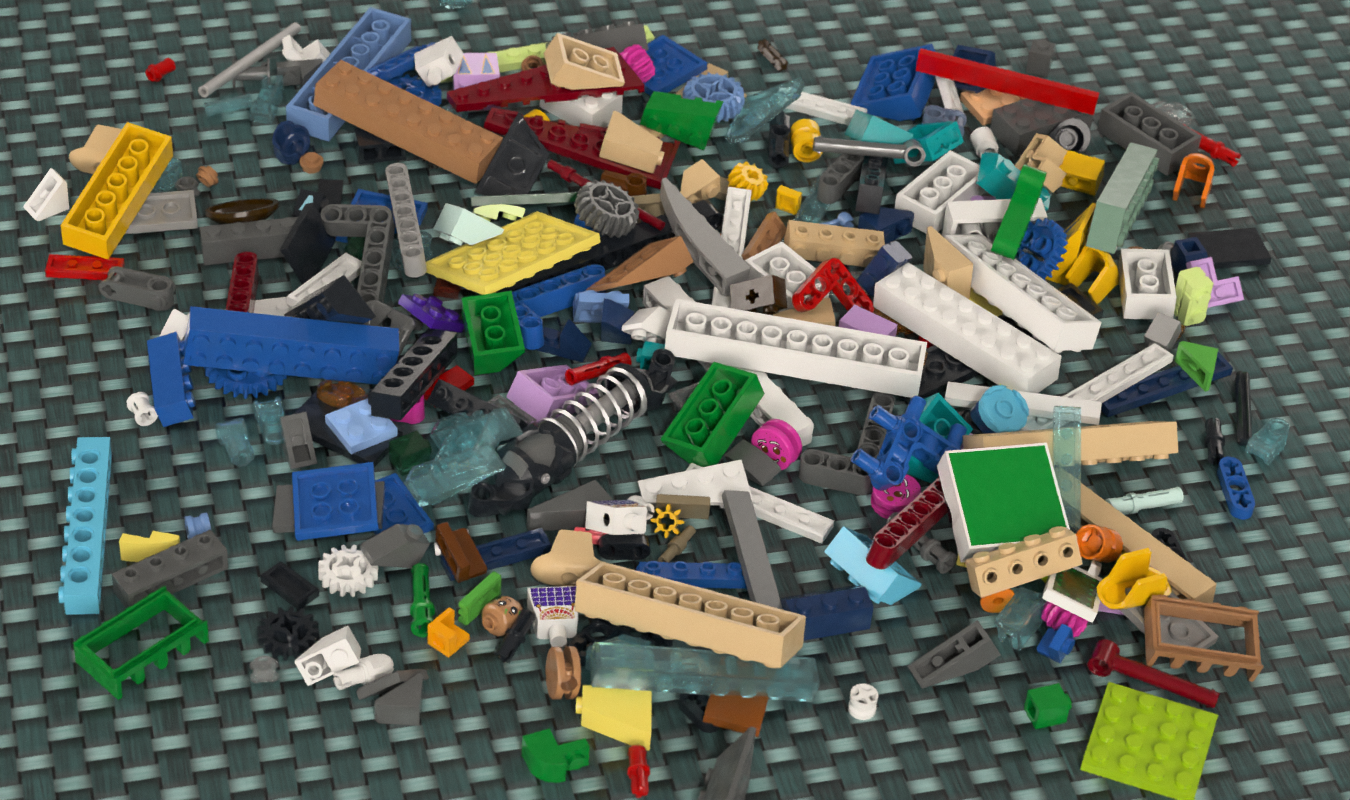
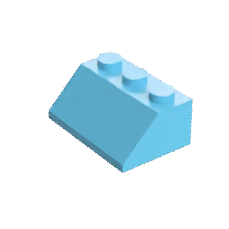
[824,526,922,605]

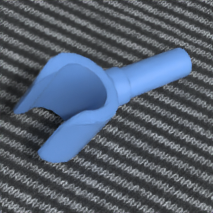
[819,212,854,228]

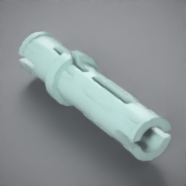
[1106,487,1184,514]

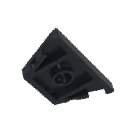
[474,113,550,196]

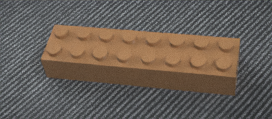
[313,60,503,184]

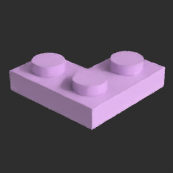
[1186,257,1244,308]

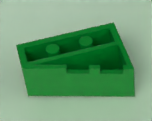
[640,91,724,151]

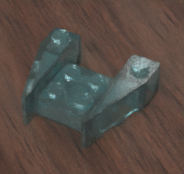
[404,408,523,507]

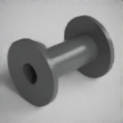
[232,58,270,89]

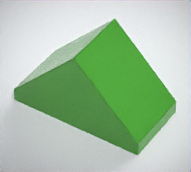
[1175,341,1218,392]

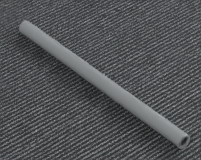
[198,22,301,97]

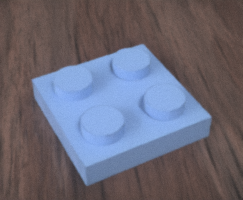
[325,398,397,454]

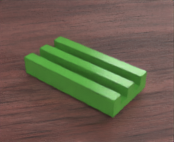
[458,571,501,626]

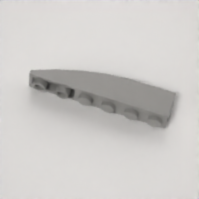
[660,178,750,295]

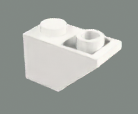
[622,306,672,344]
[295,626,361,686]

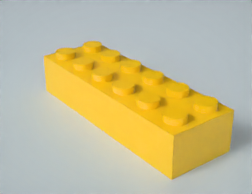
[60,122,173,260]

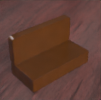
[435,522,487,583]

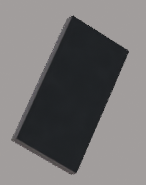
[292,391,403,467]

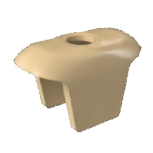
[69,125,122,174]
[531,530,602,587]

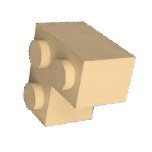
[1015,133,1067,193]

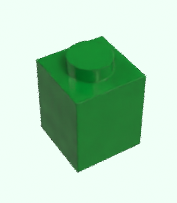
[1024,683,1072,730]

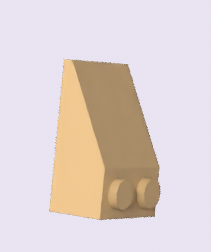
[544,33,625,90]
[923,226,973,299]

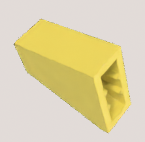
[576,685,652,751]

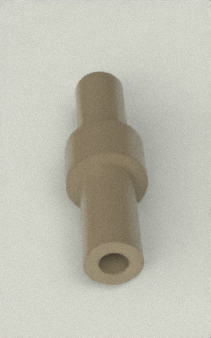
[658,525,696,562]

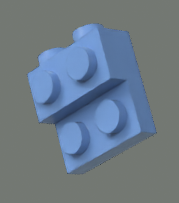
[573,290,629,323]

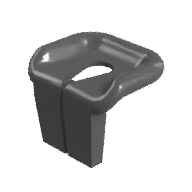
[362,300,424,356]

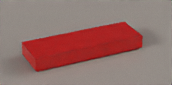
[45,254,125,280]

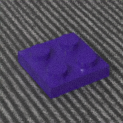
[398,294,464,333]

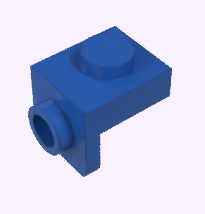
[1037,624,1075,664]

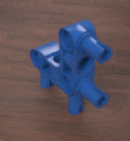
[851,396,967,491]

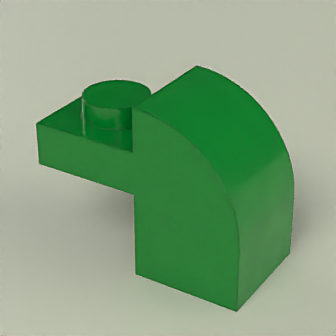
[522,729,590,783]

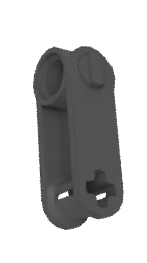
[98,266,176,311]

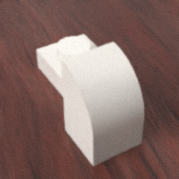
[282,34,330,62]

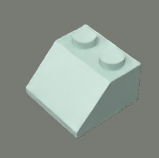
[433,203,504,246]

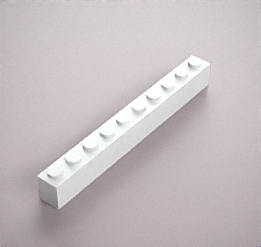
[643,276,814,447]

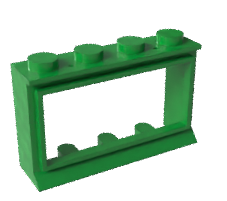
[73,586,209,700]

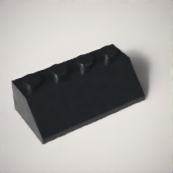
[284,275,376,325]

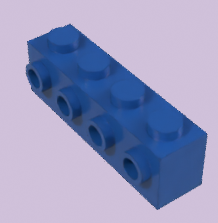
[147,331,196,427]

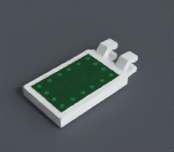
[1042,560,1102,623]

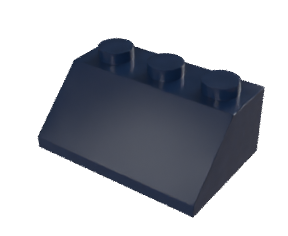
[780,586,874,641]

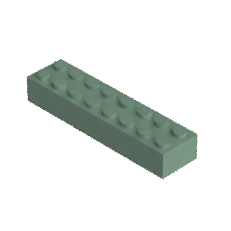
[1086,142,1160,254]

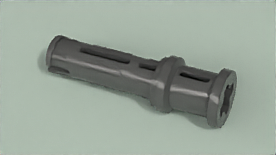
[886,512,957,574]

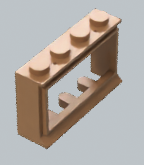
[1144,595,1264,682]

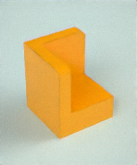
[428,607,470,658]

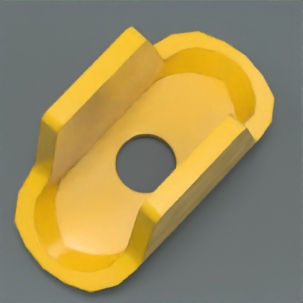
[1065,245,1119,305]
[1097,548,1172,609]

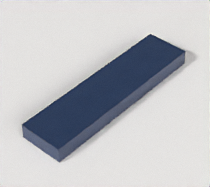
[441,528,552,581]

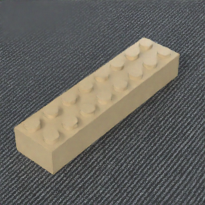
[962,421,1178,467]
[575,561,806,668]

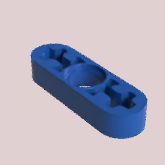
[1217,457,1255,520]

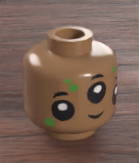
[482,596,522,636]

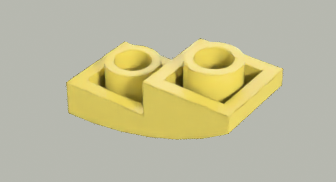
[119,531,180,562]

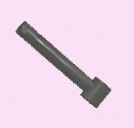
[813,135,925,166]

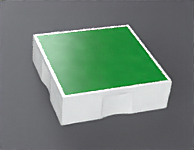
[937,443,1070,563]

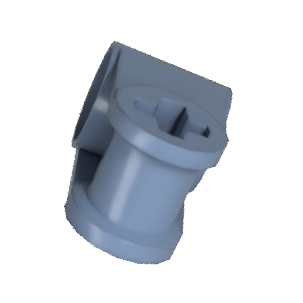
[922,105,967,137]

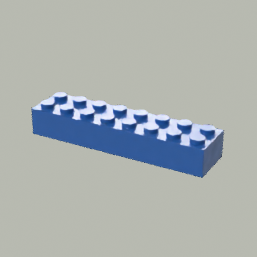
[183,306,399,385]

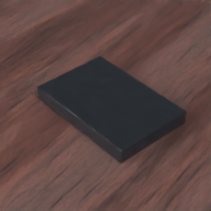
[280,202,336,285]
[1187,227,1271,269]

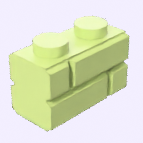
[1174,267,1214,326]

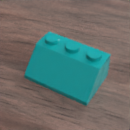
[844,109,914,144]
[977,152,1051,211]
[907,393,973,483]

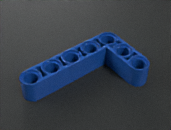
[512,265,606,350]

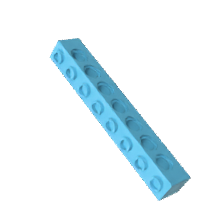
[59,437,112,615]

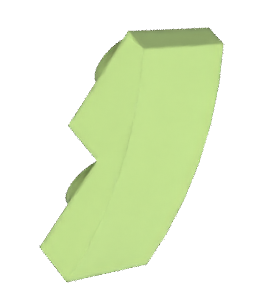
[472,204,525,222]

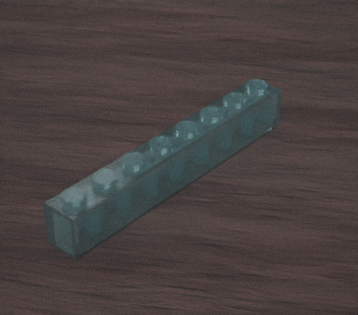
[588,642,820,702]

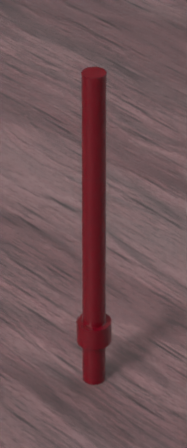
[547,160,665,231]

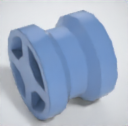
[184,512,211,539]

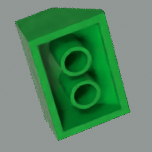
[461,291,525,375]

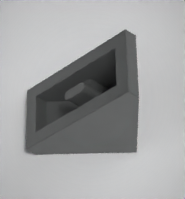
[374,673,423,726]

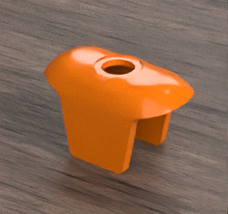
[1173,153,1214,208]

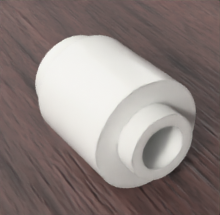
[970,127,998,158]

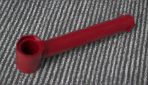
[1087,639,1220,708]

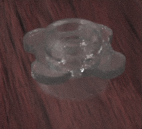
[250,656,279,683]

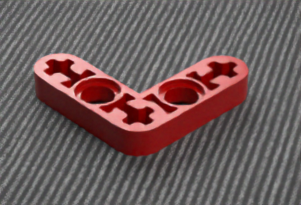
[792,258,874,313]

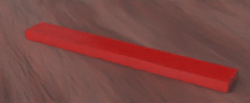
[916,48,1099,115]

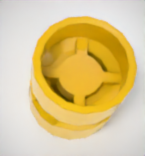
[790,119,823,163]

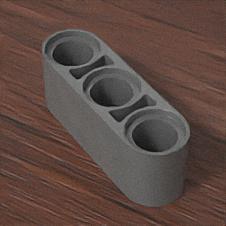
[817,154,864,204]

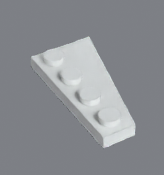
[638,460,754,508]

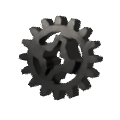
[257,606,320,661]

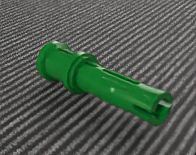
[410,563,435,637]

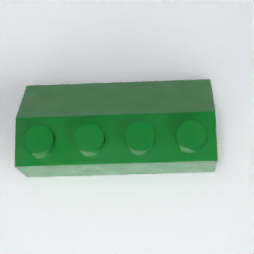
[660,362,765,467]

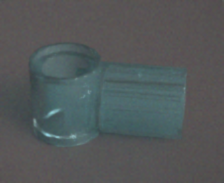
[215,417,254,467]

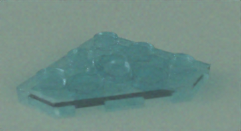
[725,77,805,144]

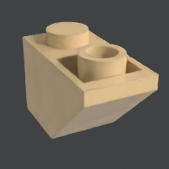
[680,159,721,204]

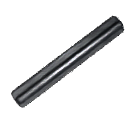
[1235,371,1252,447]

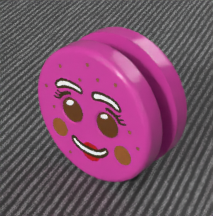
[751,419,802,470]
[871,474,922,519]

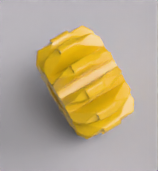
[727,161,768,202]

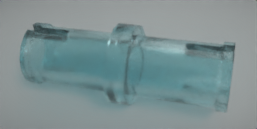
[204,93,253,118]

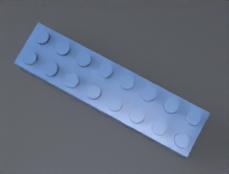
[286,7,411,141]

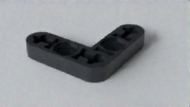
[569,618,673,666]

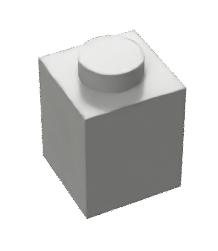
[1144,312,1182,352]

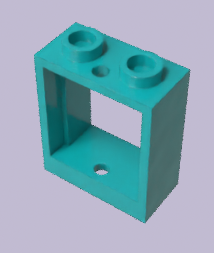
[893,121,964,164]

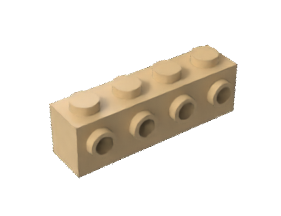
[784,220,885,267]
[965,526,1082,598]

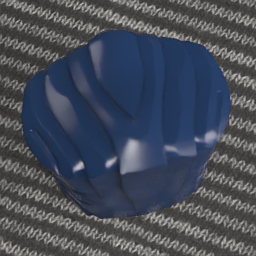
[272,120,310,165]

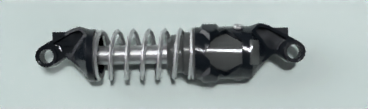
[467,349,678,518]

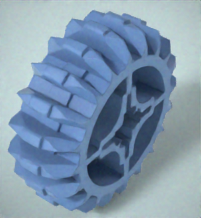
[682,72,745,123]

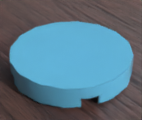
[978,385,1029,433]

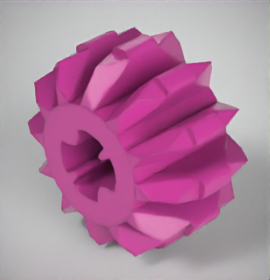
[620,44,655,82]
[1041,601,1088,638]

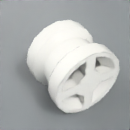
[848,684,878,720]

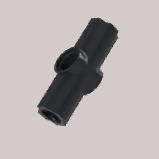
[768,111,790,168]

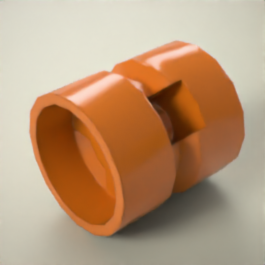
[1076,524,1123,563]

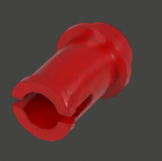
[146,57,176,82]

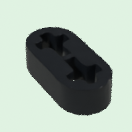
[599,534,651,560]
[678,687,720,733]

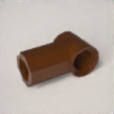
[600,170,647,196]

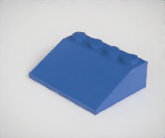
[850,44,936,121]

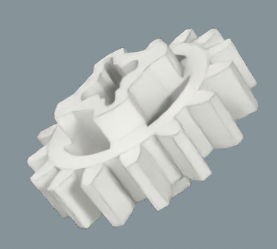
[318,545,378,597]

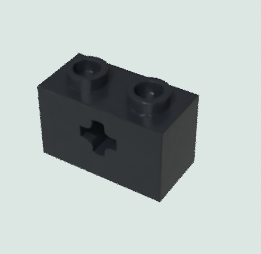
[354,128,406,165]

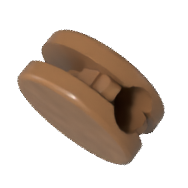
[546,646,581,700]

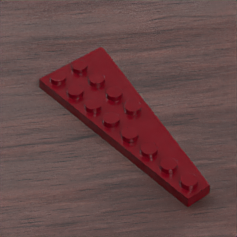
[447,47,645,112]
[483,107,680,190]

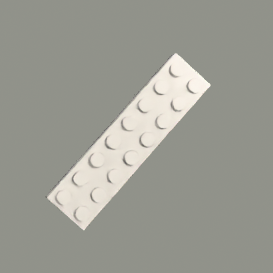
[944,234,1102,353]
[873,263,1061,393]

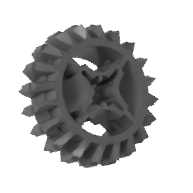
[574,180,640,238]

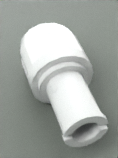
[333,654,394,690]

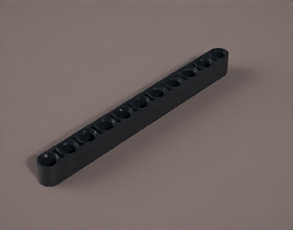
[496,200,724,293]

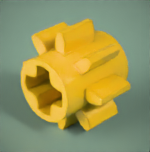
[650,504,685,538]

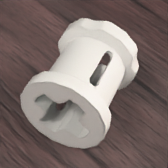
[127,392,158,426]

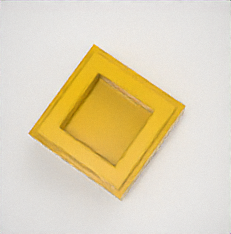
[775,185,802,216]

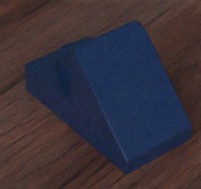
[535,319,592,363]

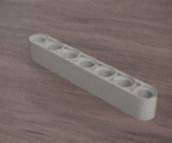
[385,163,427,278]

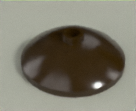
[205,198,279,225]

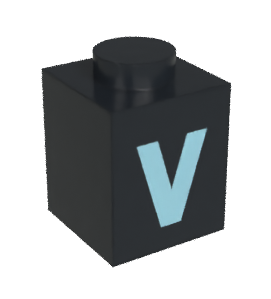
[292,188,329,217]

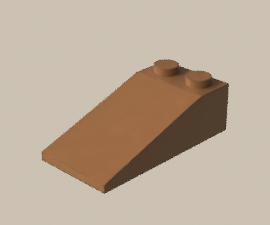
[586,236,694,292]

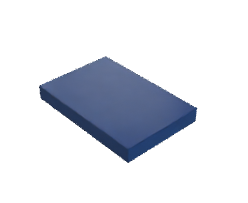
[373,473,434,535]

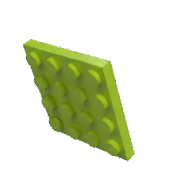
[1080,682,1218,800]

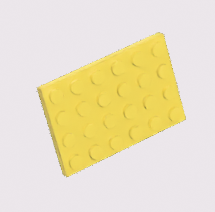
[426,211,600,295]

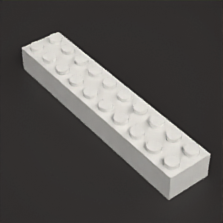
[665,299,927,397]

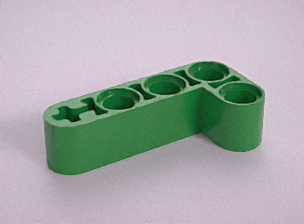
[991,164,1047,260]

